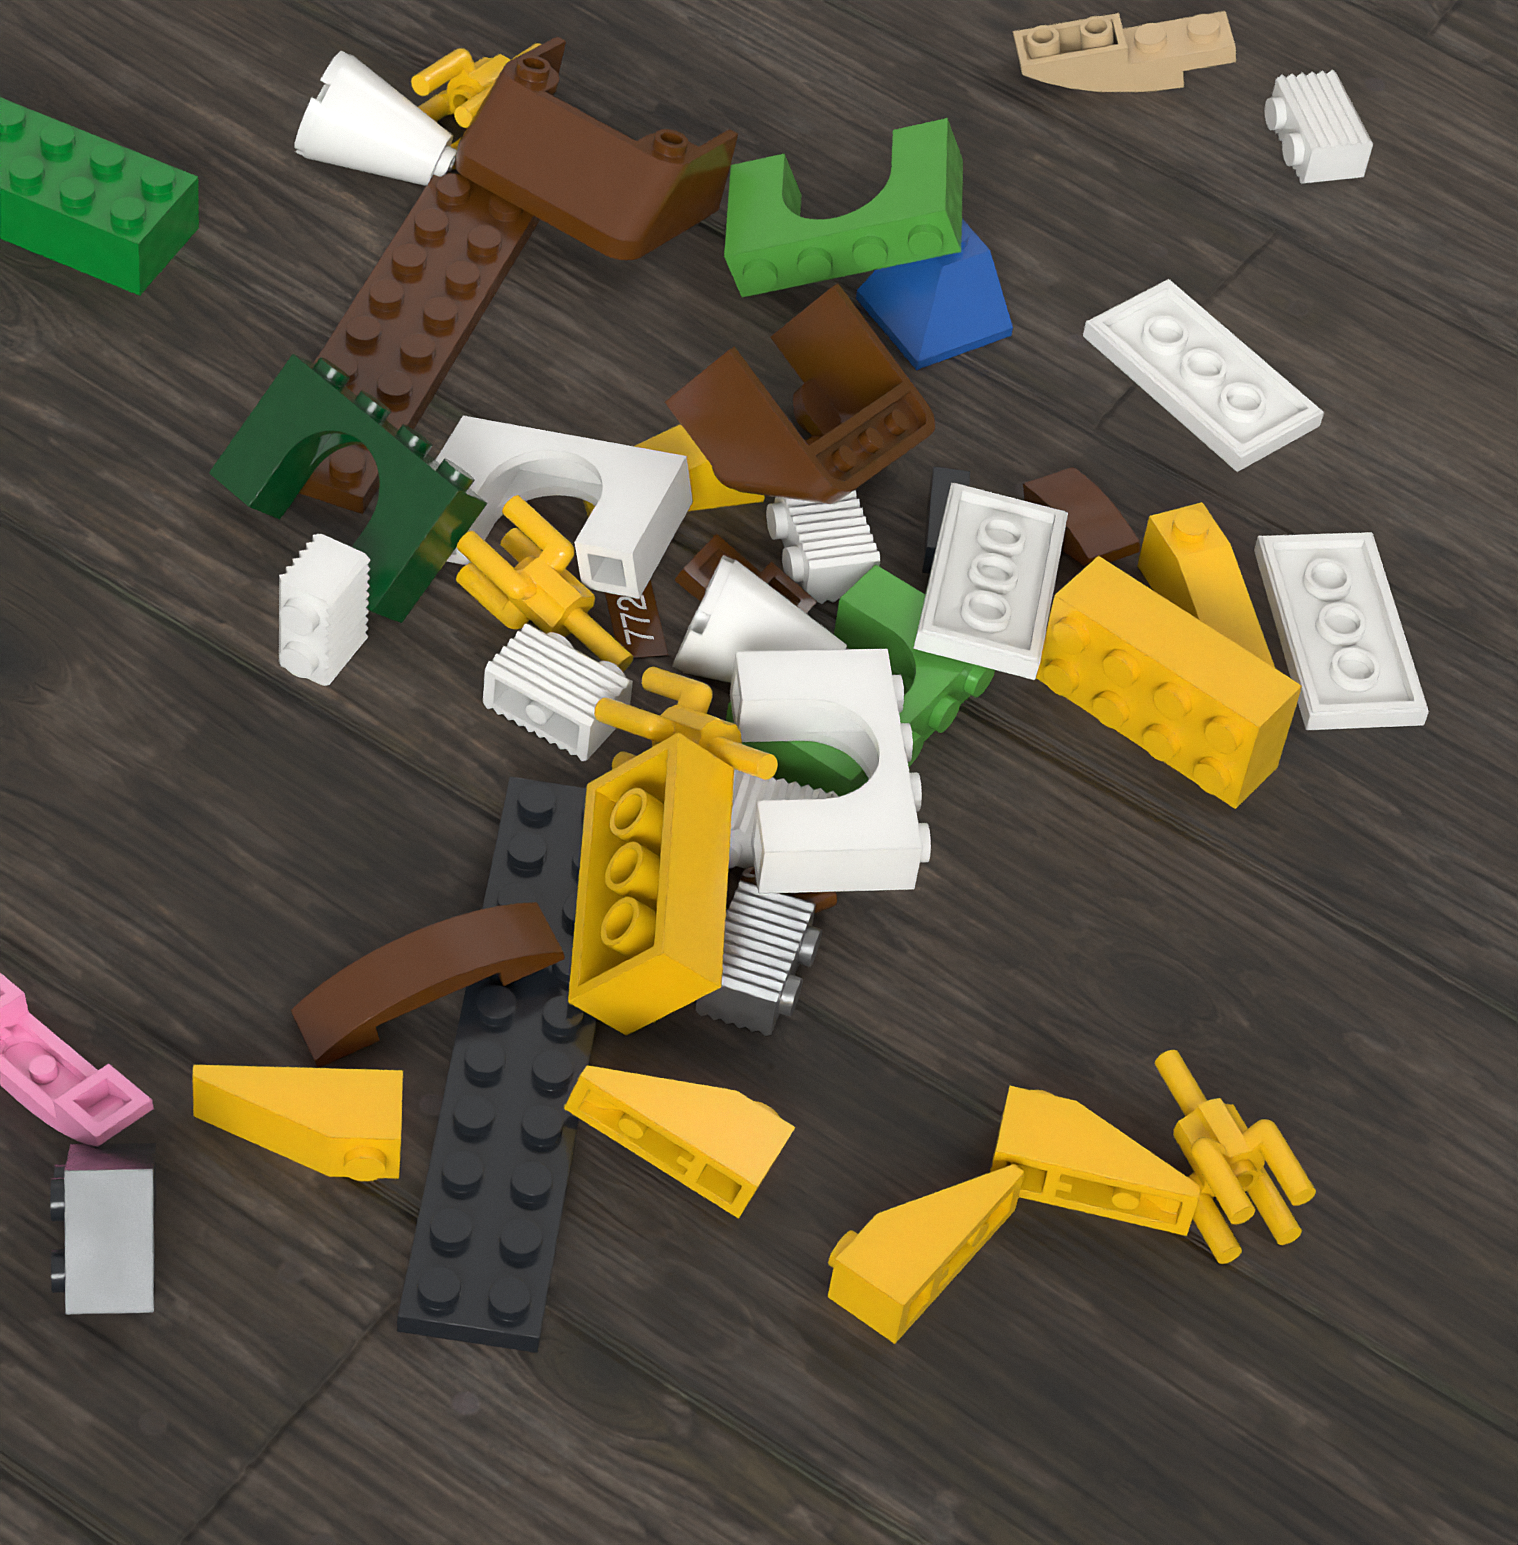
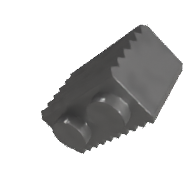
[695,881,822,1036]

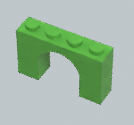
[724,118,963,297]
[726,564,995,797]

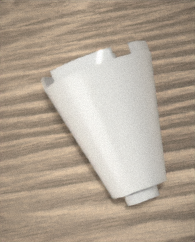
[294,51,457,186]
[672,555,847,683]

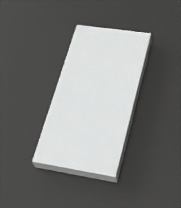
[1083,279,1324,472]
[913,483,1068,680]
[1254,532,1429,730]

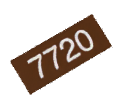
[604,580,669,658]

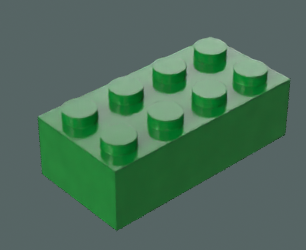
[0,97,199,296]

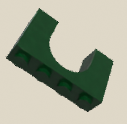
[209,354,488,623]

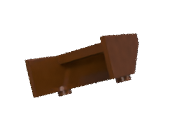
[455,36,738,260]
[665,283,935,504]

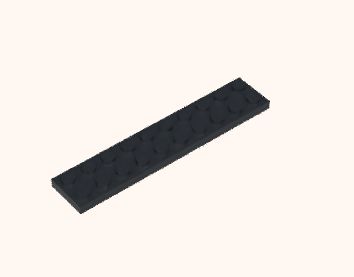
[397,777,598,1353]

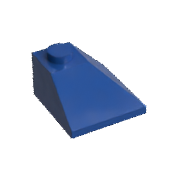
[856,219,1013,370]

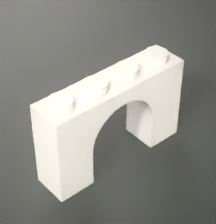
[436,416,693,599]
[730,649,931,894]

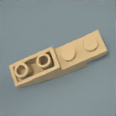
[1013,11,1236,92]

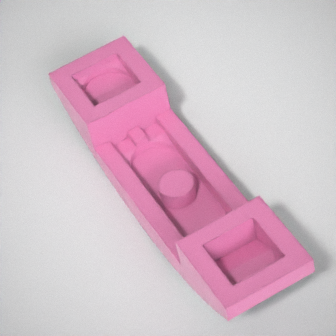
[0,973,154,1147]

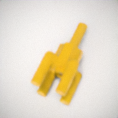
[411,43,542,169]
[456,495,634,672]
[594,667,778,780]
[1155,1050,1316,1264]

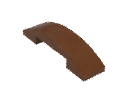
[291,902,565,1068]

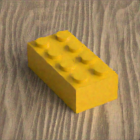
[1036,556,1302,809]
[568,732,734,1036]

